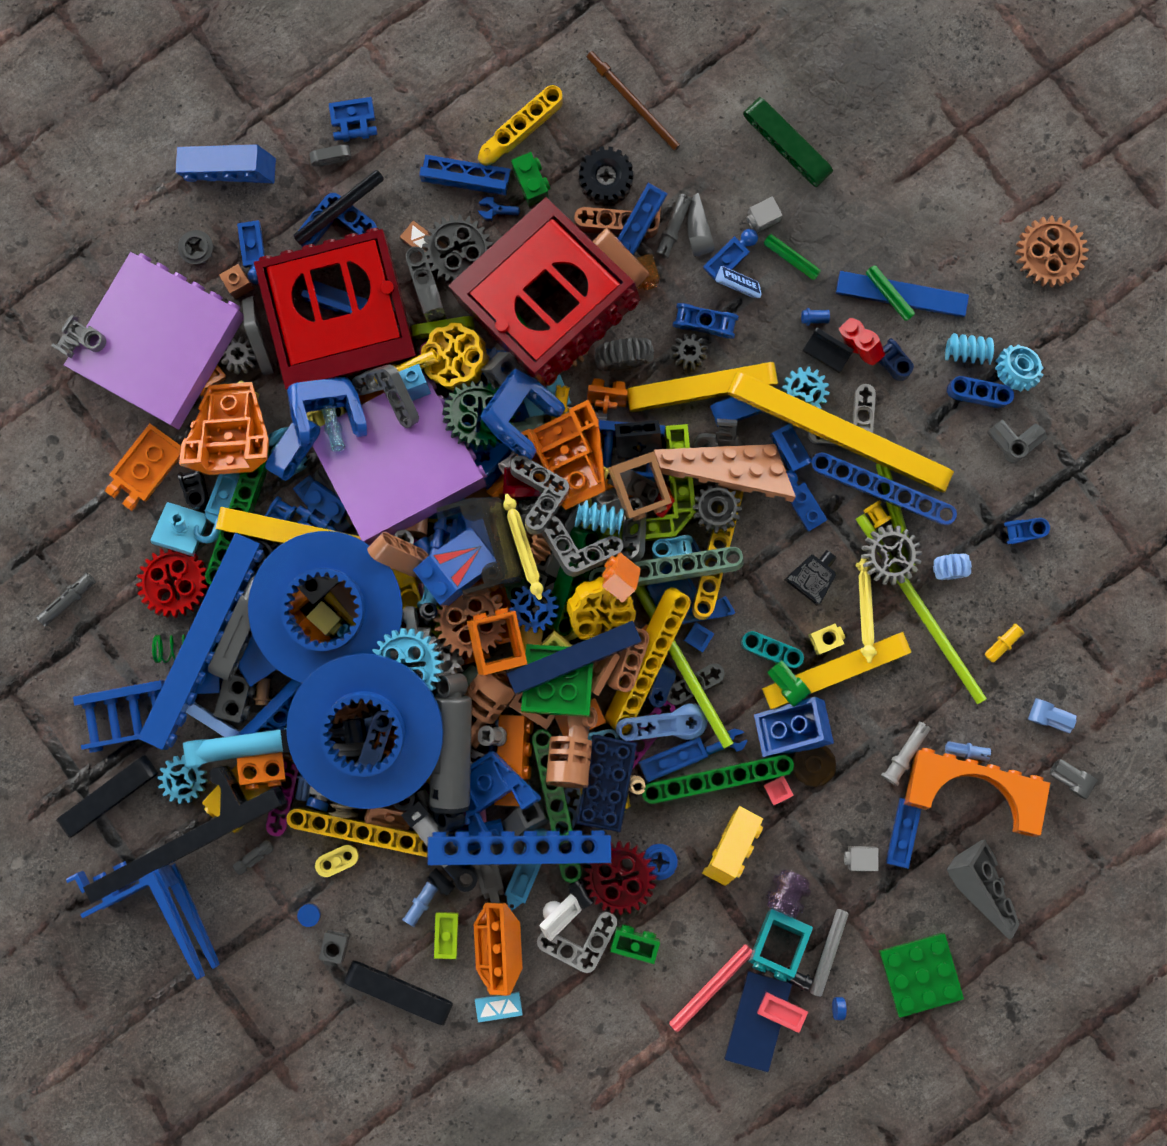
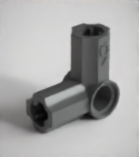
[987,419,1048,463]

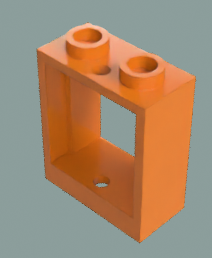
[467,607,527,675]

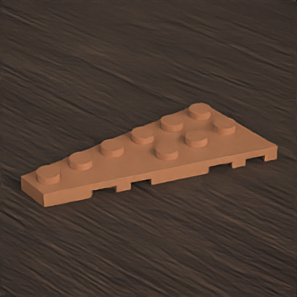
[654,444,796,502]

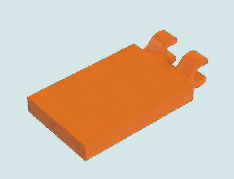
[105,423,181,511]

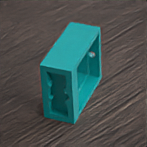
[748,909,813,982]

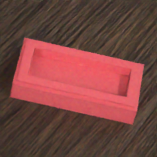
[757,992,808,1033]

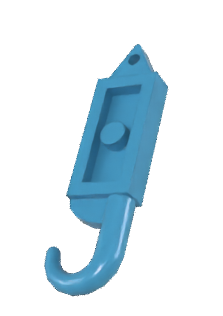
[194,473,239,544]
[504,828,549,911]

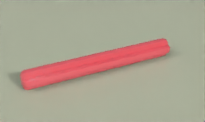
[670,944,753,1032]

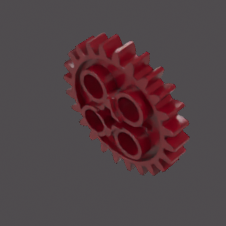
[584,841,657,915]

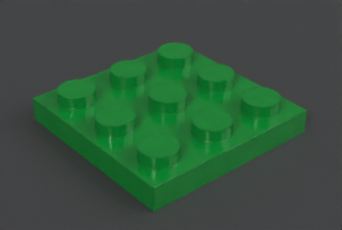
[521,644,593,717]
[879,933,964,1018]

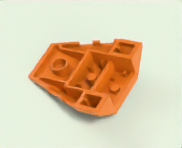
[179,382,269,475]
[516,400,606,510]

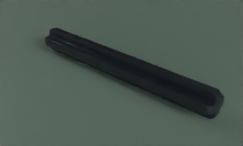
[293,170,384,245]

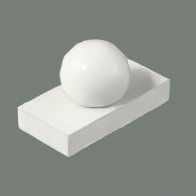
[539,894,582,941]

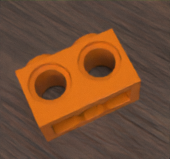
[236,752,286,791]

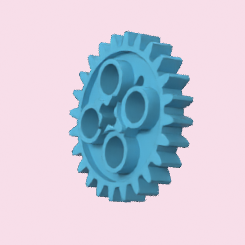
[372,628,444,690]

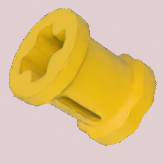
[863,500,892,529]

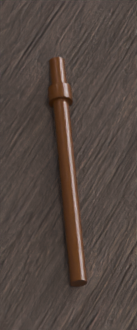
[586,51,680,151]

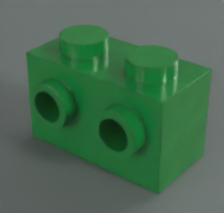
[511,152,551,207]
[610,924,660,964]

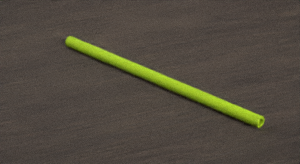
[855,513,987,704]
[635,586,734,749]

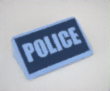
[715,266,761,298]

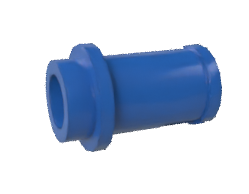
[801,308,830,326]

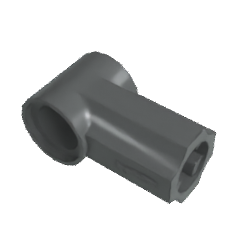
[1049,759,1098,799]

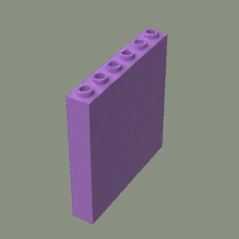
[64,252,244,430]
[312,372,487,545]

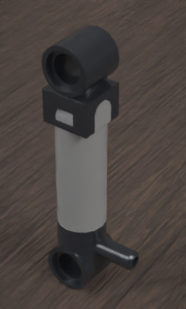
[393,792,480,892]

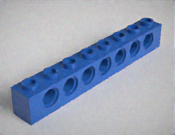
[427,830,611,865]

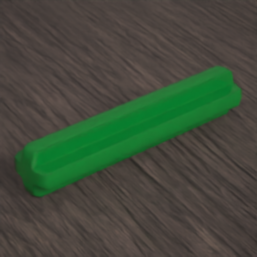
[764,234,821,280]
[866,265,915,321]

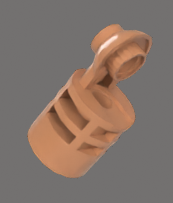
[464,662,515,749]
[546,707,598,789]

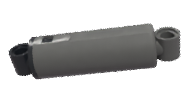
[429,673,472,832]

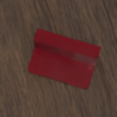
[503,467,542,497]

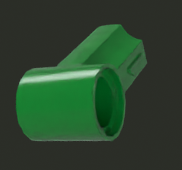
[767,660,811,707]

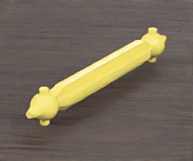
[503,494,543,600]
[856,559,877,663]

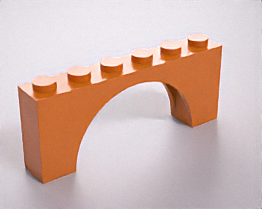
[904,748,1050,837]

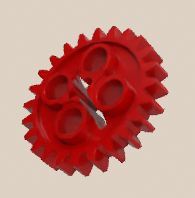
[136,548,209,618]

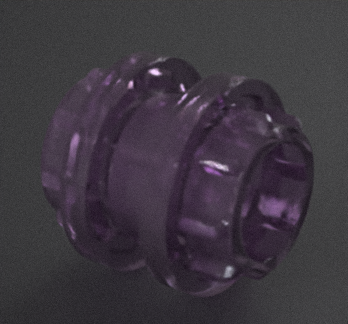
[766,870,811,918]

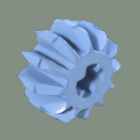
[933,553,972,580]

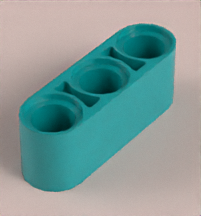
[740,631,804,668]

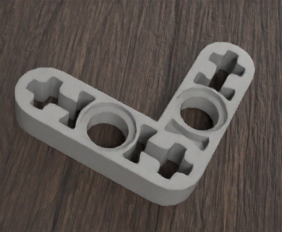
[808,384,876,446]
[537,911,617,973]

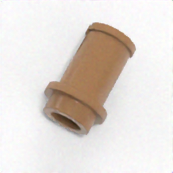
[253,678,271,706]

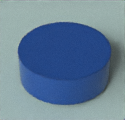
[306,797,329,812]
[297,903,321,927]
[832,997,847,1020]

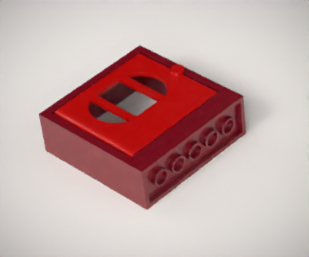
[448,197,641,387]
[254,228,417,390]

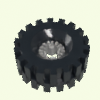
[579,146,633,206]

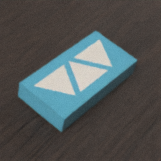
[475,992,523,1022]

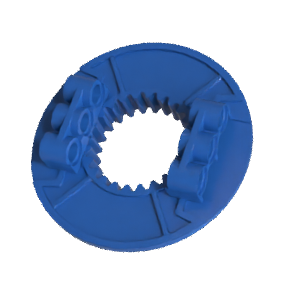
[248,531,403,683]
[286,653,444,809]

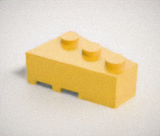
[702,806,763,886]

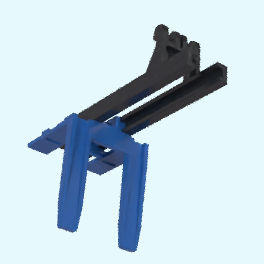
[66,765,288,980]

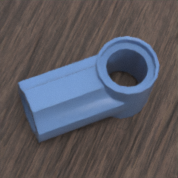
[1028,698,1077,733]

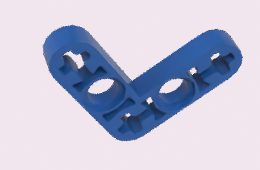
[298,193,377,247]

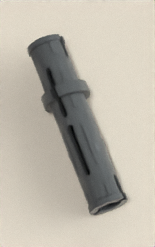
[655,194,692,259]
[36,572,96,627]

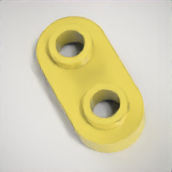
[315,844,359,877]

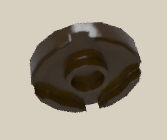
[792,746,836,787]

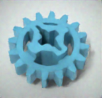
[781,367,830,409]
[157,755,208,804]

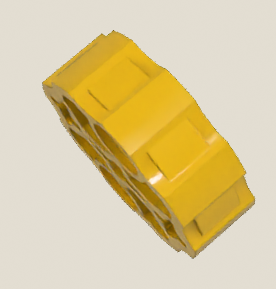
[421,323,489,391]
[566,577,636,640]

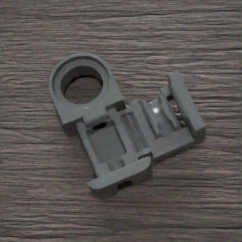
[51,315,106,358]
[694,419,739,448]

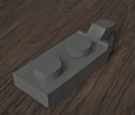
[471,845,504,903]

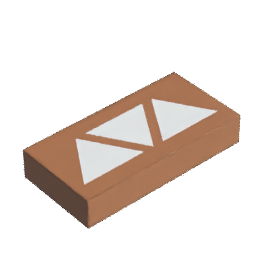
[400,221,447,258]

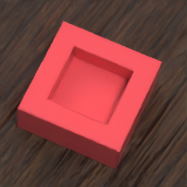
[763,776,794,805]

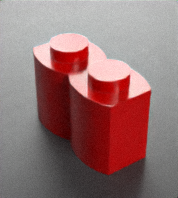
[839,318,885,365]

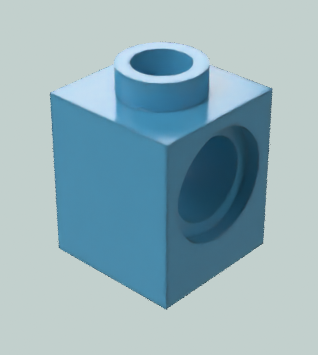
[399,364,431,401]

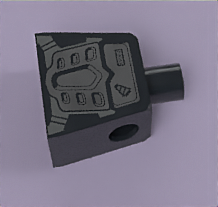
[784,550,837,606]

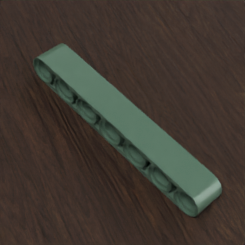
[589,547,744,587]

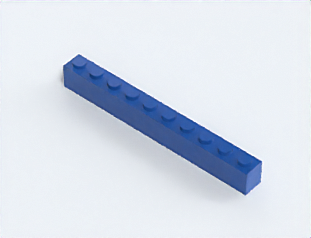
[138,533,264,750]

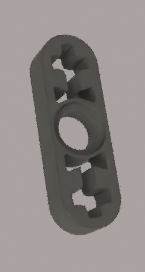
[667,664,725,705]

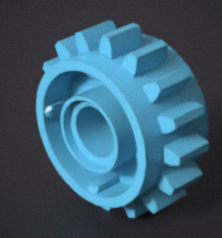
[995,345,1044,392]

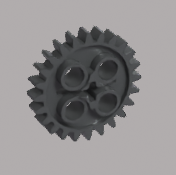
[422,214,492,284]

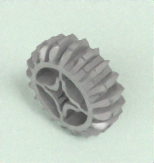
[861,525,922,585]

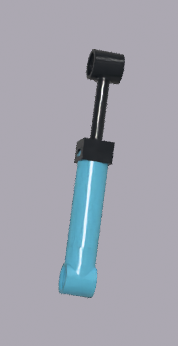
[183,718,367,766]

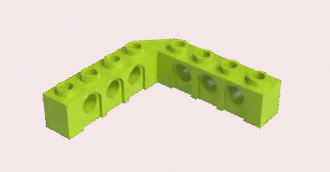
[588,424,696,541]

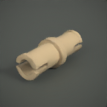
[629,775,646,794]

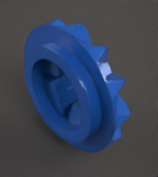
[644,844,677,880]

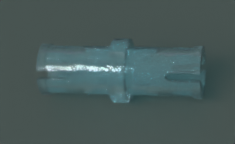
[321,406,345,452]

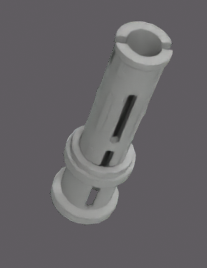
[881,721,931,786]

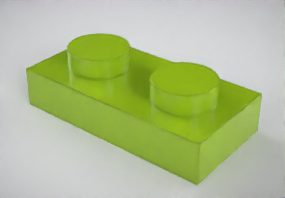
[434,912,459,959]

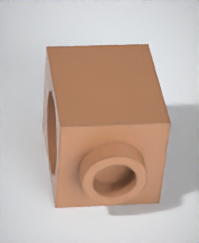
[219,264,254,299]

